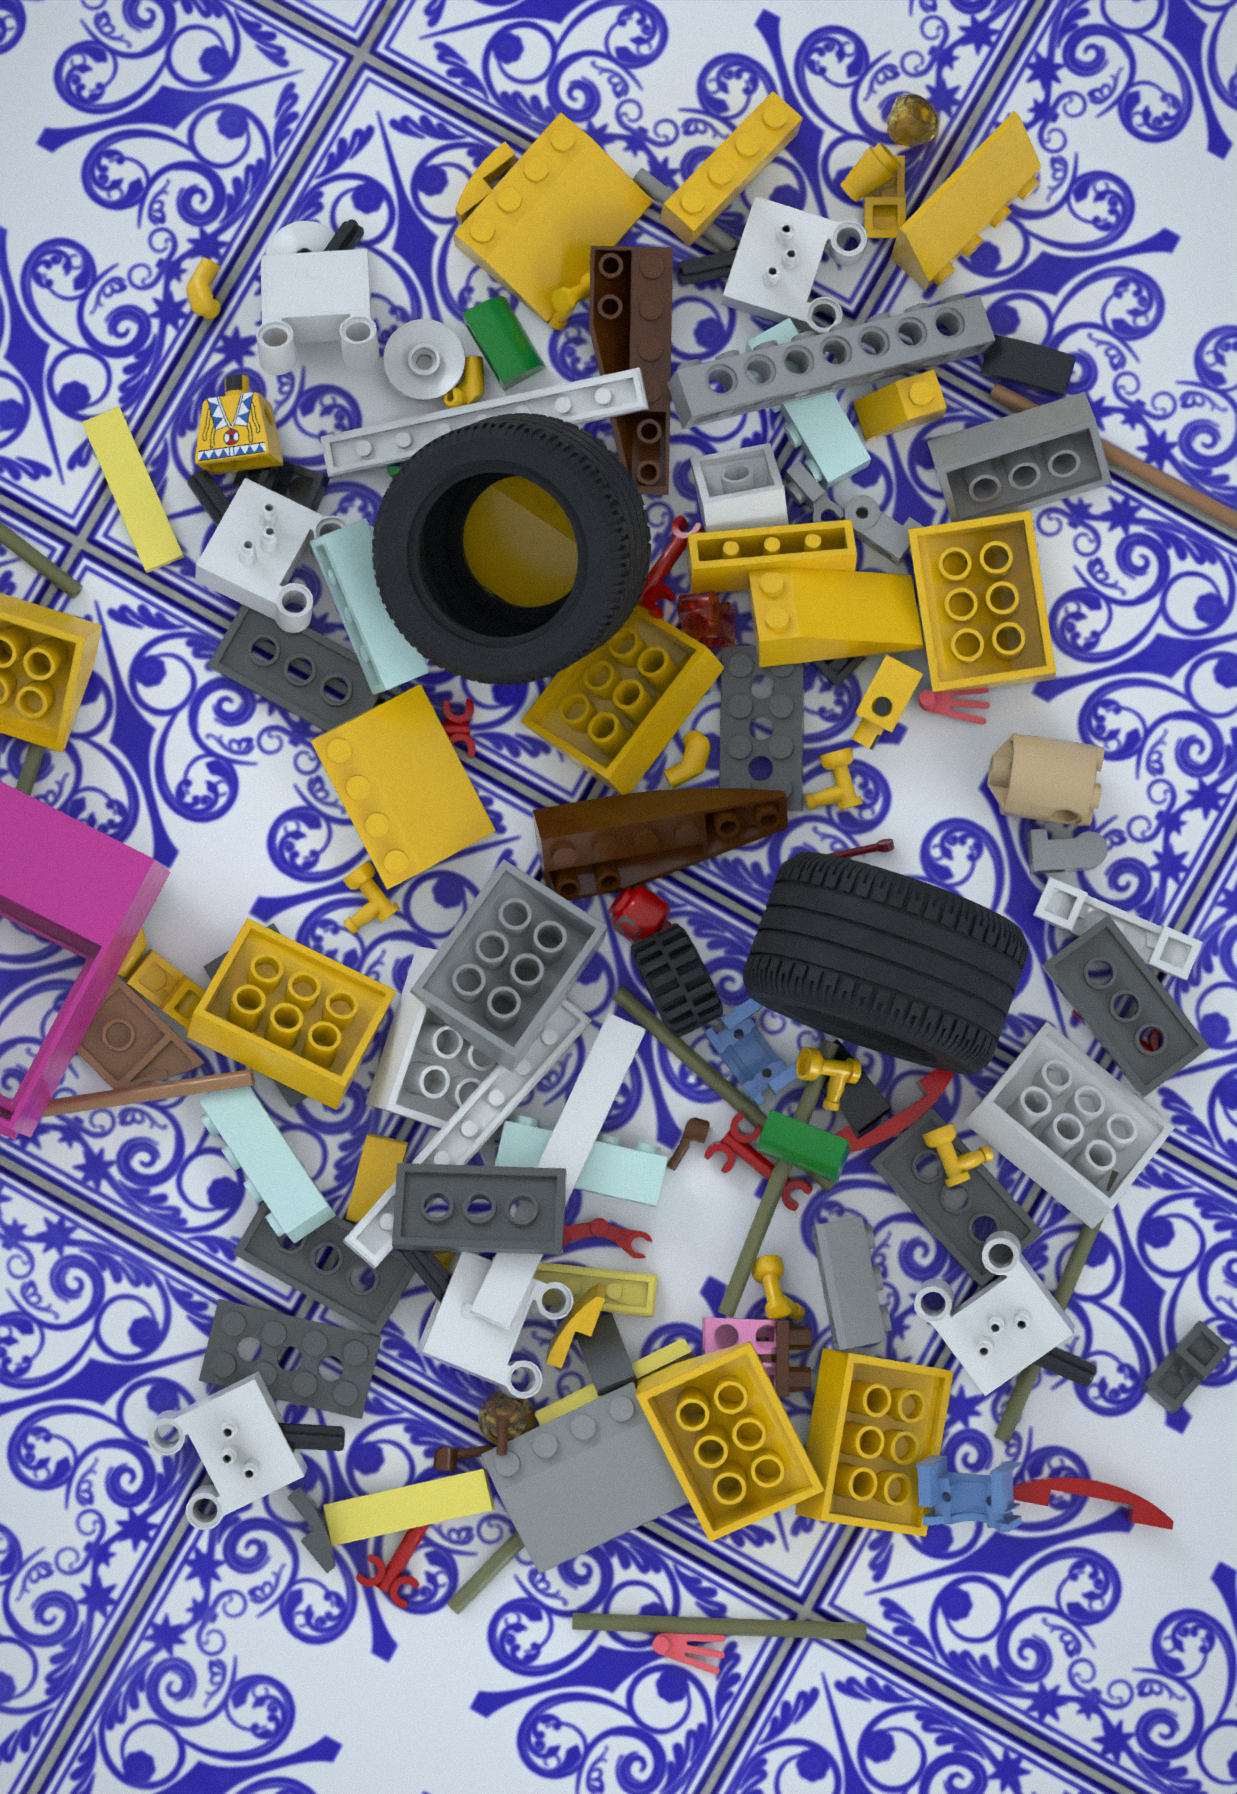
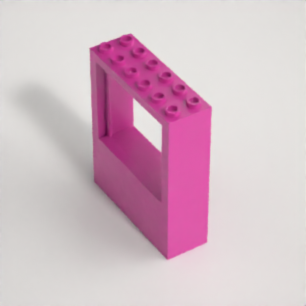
[0,781,171,1140]

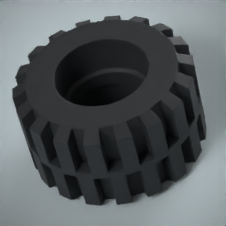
[631,923,723,1038]

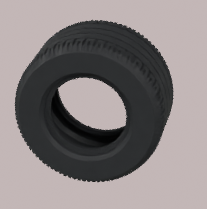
[372,413,651,685]
[743,852,1029,1074]

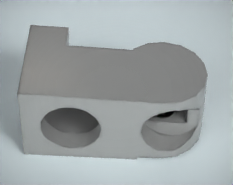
[843,495,923,566]
[1027,829,1108,875]

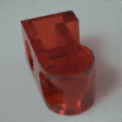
[677,590,735,649]

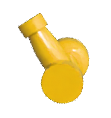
[550,271,590,330]
[805,747,863,811]
[342,860,401,935]
[796,1047,861,1111]
[922,1123,994,1188]
[751,1255,805,1321]

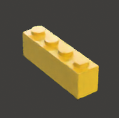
[659,91,803,247]
[687,519,857,595]

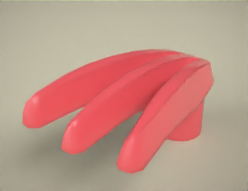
[919,688,990,724]
[652,1633,726,1674]

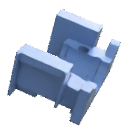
[704,998,798,1107]
[915,1455,1022,1532]

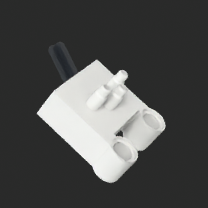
[187,470,348,633]
[147,1371,345,1530]

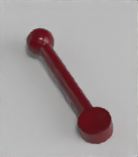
[815,839,895,858]

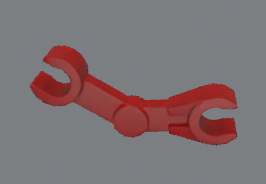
[563,1218,652,1259]

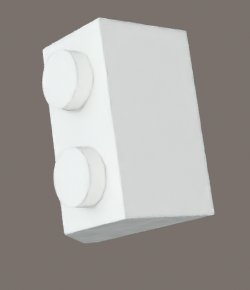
[690,443,789,532]

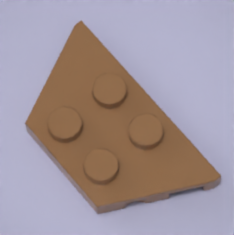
[76,959,205,1090]

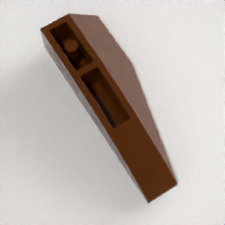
[589,246,673,495]
[533,788,788,901]

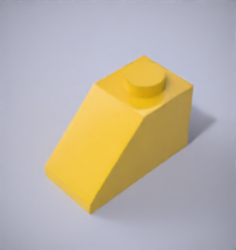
[853,369,947,442]

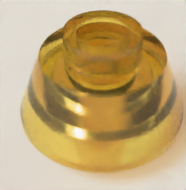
[887,93,939,147]
[478,1391,536,1445]

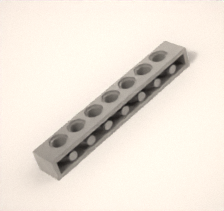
[667,294,995,430]

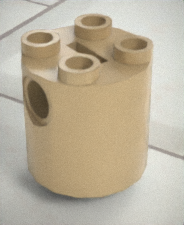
[987,733,1105,827]

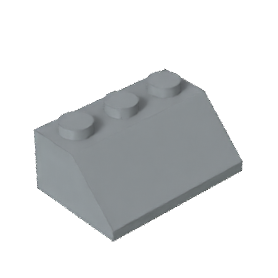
[811,1217,892,1350]

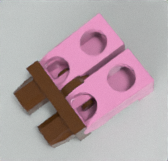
[702,1317,811,1397]

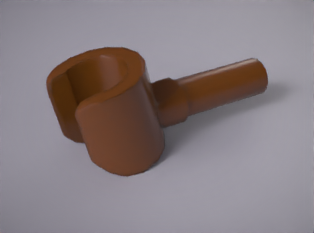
[666,1117,710,1171]
[490,1397,516,1456]
[433,1445,492,1471]

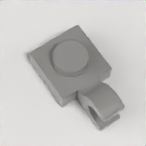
[784,461,844,523]

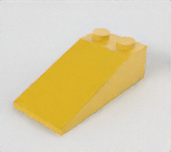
[749,567,924,668]

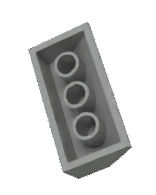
[927,392,1112,522]

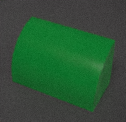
[462,296,547,392]
[758,1109,852,1183]

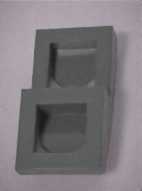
[575,1312,638,1396]
[1140,1320,1231,1415]
[287,1485,336,1573]

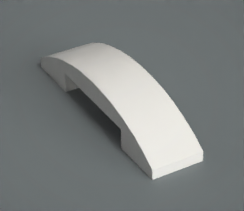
[1033,877,1203,981]

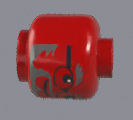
[608,885,672,944]

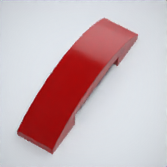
[834,1069,954,1153]
[1013,1477,1174,1530]

